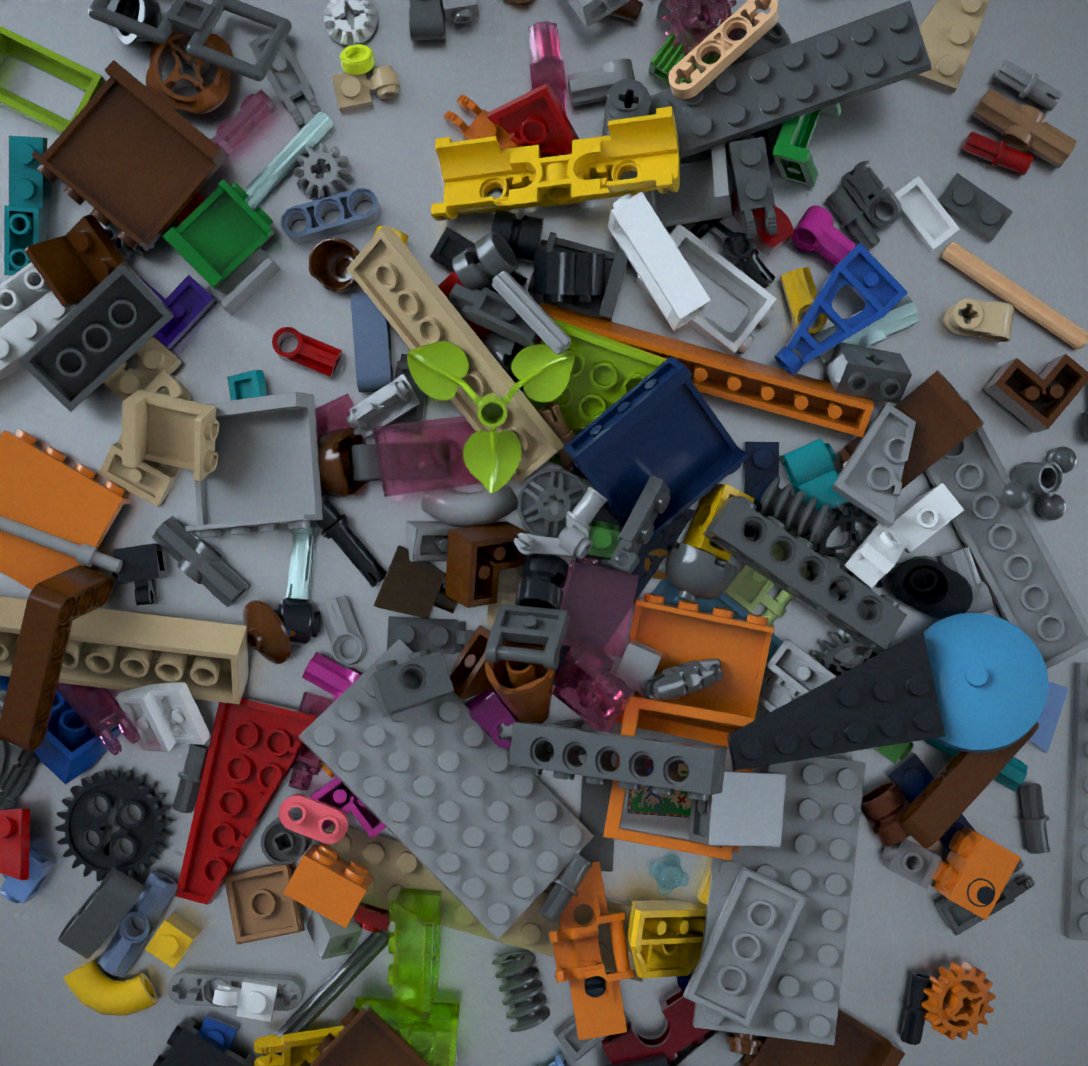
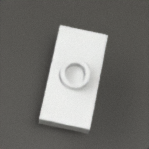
[891,483,964,553]
[844,522,909,588]

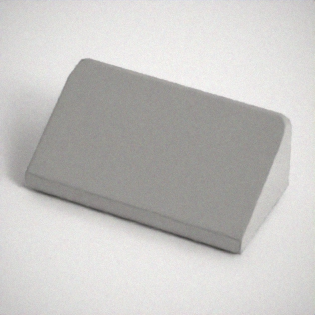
[406,521,462,561]

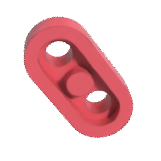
[279,794,349,844]

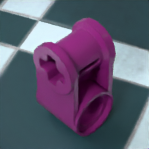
[464,688,519,748]

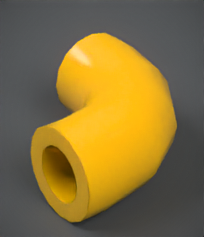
[63,959,158,1016]

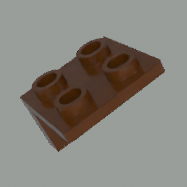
[24,214,131,308]

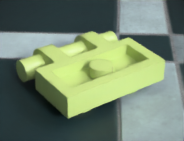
[724,544,811,624]

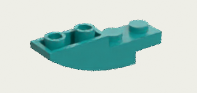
[4,135,51,276]

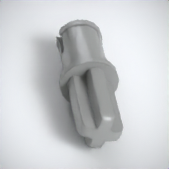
[995,60,1063,111]

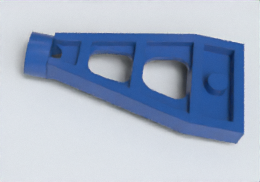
[774,243,908,376]

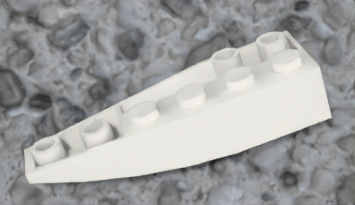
[0,262,77,381]

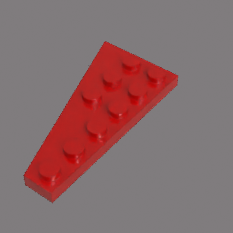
[175,697,319,905]

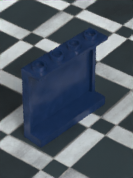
[563,356,749,546]

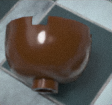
[317,427,368,497]

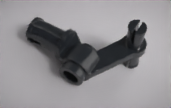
[690,218,775,288]

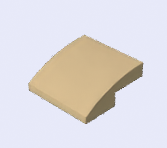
[99,433,182,507]

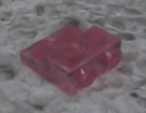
[552,639,635,733]

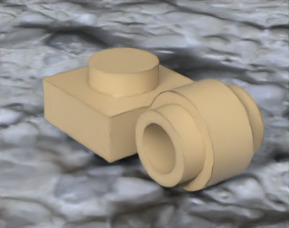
[332,66,400,112]

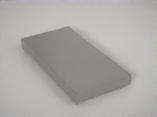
[683,865,809,1028]

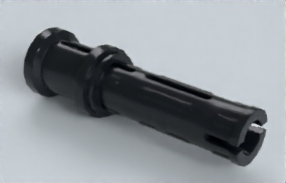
[315,492,387,587]

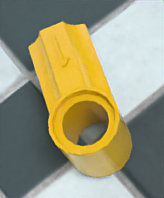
[780,267,827,337]

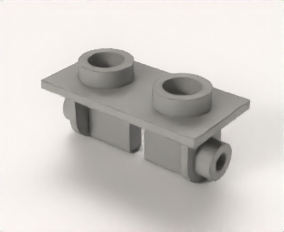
[346,374,421,439]

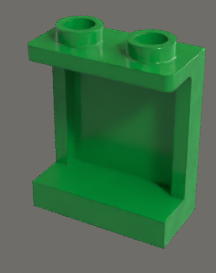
[772,103,842,187]
[163,179,275,290]

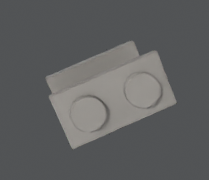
[644,144,733,227]

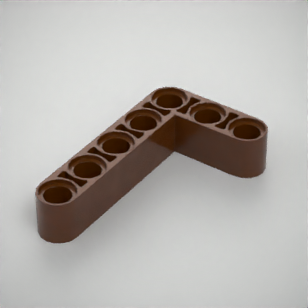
[0,565,114,752]

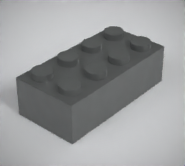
[18,261,174,412]

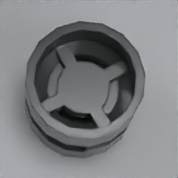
[452,231,518,291]
[260,813,312,865]

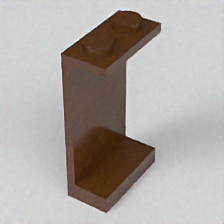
[839,370,984,490]

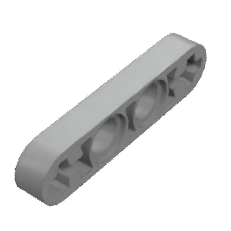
[167,969,304,1011]

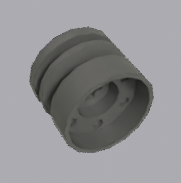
[517,468,587,538]

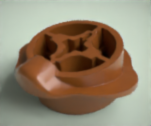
[145,29,233,114]

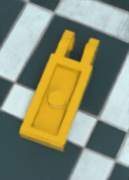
[254,1025,345,1066]

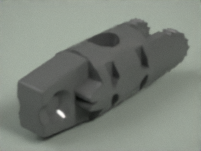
[639,658,723,700]

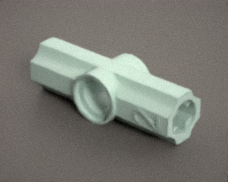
[813,295,920,363]

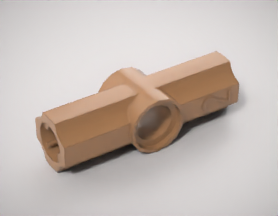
[972,88,1077,168]

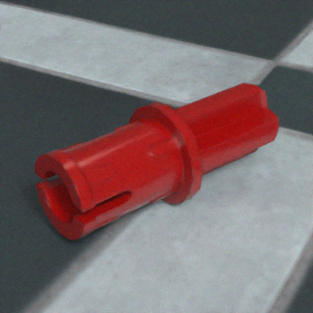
[963,132,1033,176]

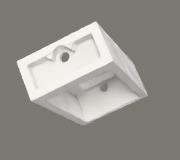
[608,192,711,331]
[635,224,777,355]

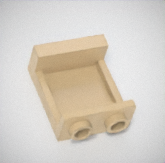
[122,389,219,482]

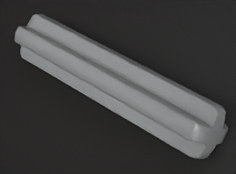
[492,271,571,355]

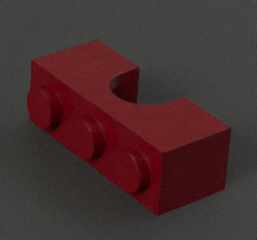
[602,985,711,1064]

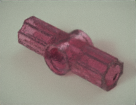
[528,21,567,115]

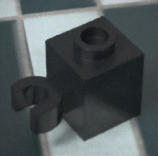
[111,543,167,606]

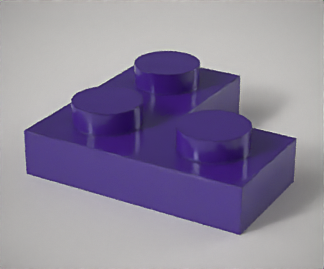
[140,275,216,349]

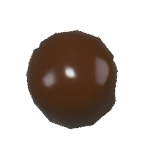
[309,238,360,292]

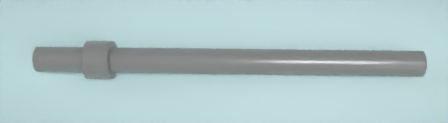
[0,516,123,574]

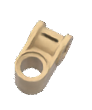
[943,299,1014,342]

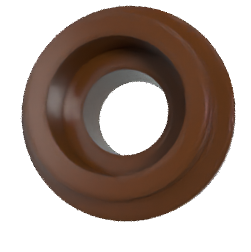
[727,1033,762,1055]

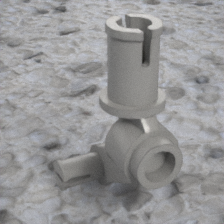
[514,487,608,559]

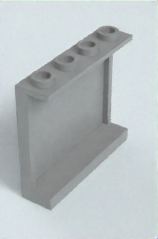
[185,392,323,538]

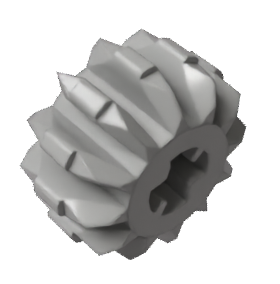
[293,143,352,200]

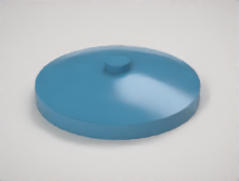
[923,613,1049,753]

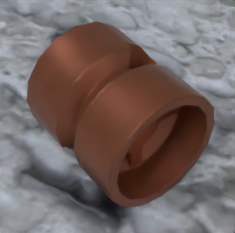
[861,781,911,847]

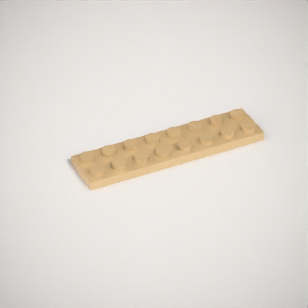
[346,225,564,484]

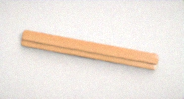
[942,242,1088,349]

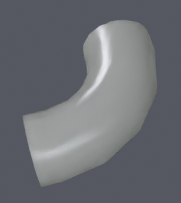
[421,483,518,527]

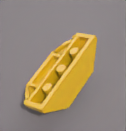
[627,900,707,979]

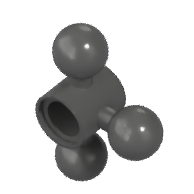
[1001,446,1077,521]

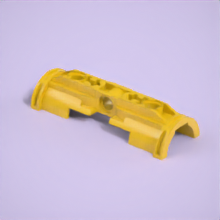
[431,106,680,221]

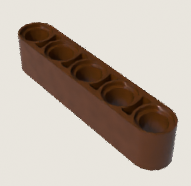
[898,722,1039,849]

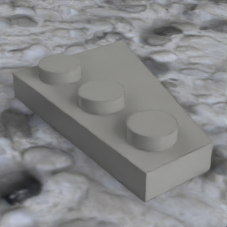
[831,403,916,528]

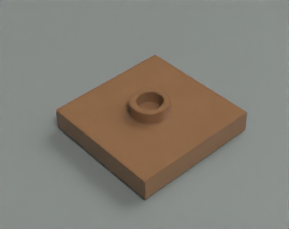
[225,863,305,945]

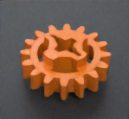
[921,962,996,1040]

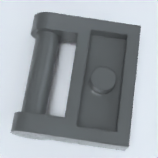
[485,604,570,670]

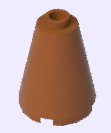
[485,641,555,723]

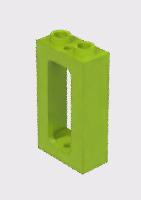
[0,26,106,135]

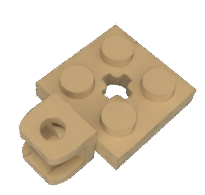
[103,335,192,401]

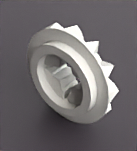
[324,0,378,46]

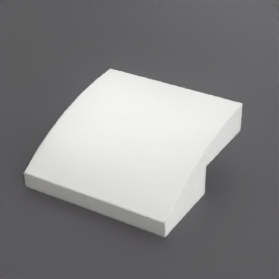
[115,682,211,752]

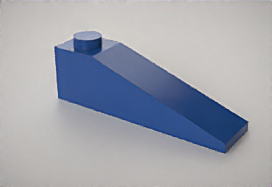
[0,676,124,785]

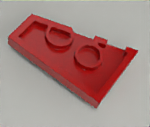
[487,83,579,158]
[0,809,30,880]

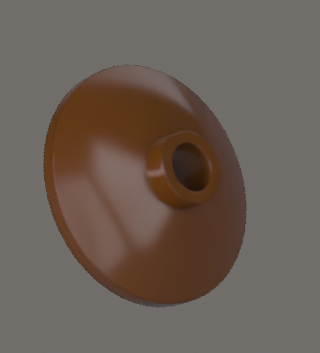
[243,600,291,664]

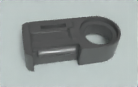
[841,160,902,227]

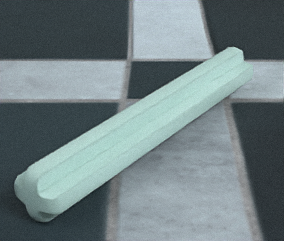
[244,112,333,209]

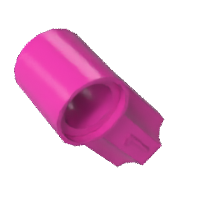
[791,206,856,266]
[302,652,363,700]

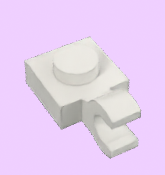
[213,978,279,1022]

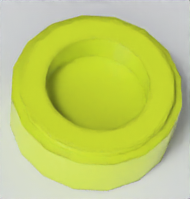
[340,44,375,75]

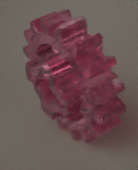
[663,0,737,56]

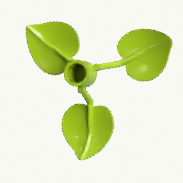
[407,341,575,493]

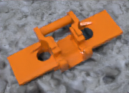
[548,861,635,1040]

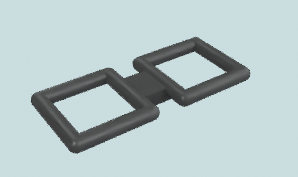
[88,0,292,81]

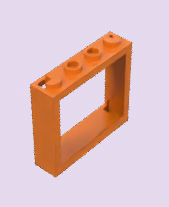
[603,695,754,861]

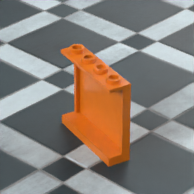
[0,429,132,590]
[612,593,774,747]

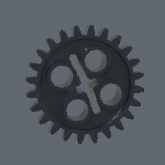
[55,769,171,882]

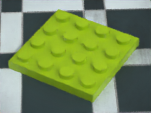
[524,318,667,467]

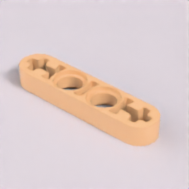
[668,0,780,99]

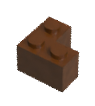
[984,354,1088,433]
[445,521,530,608]

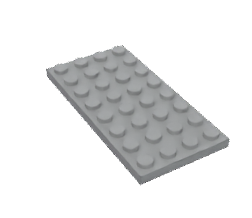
[298,639,594,939]
[693,747,866,1045]

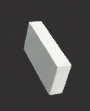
[894,176,960,252]

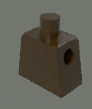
[373,545,458,619]

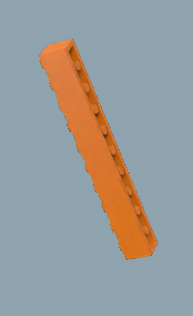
[534,302,874,438]

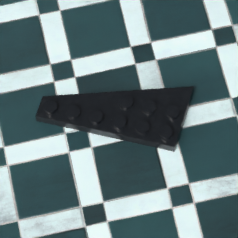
[727,631,945,771]

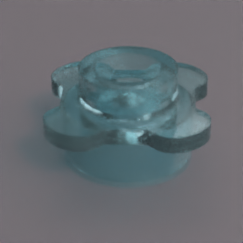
[649,854,689,895]

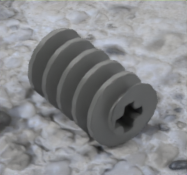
[602,79,651,136]
[758,476,837,546]
[492,952,550,1032]

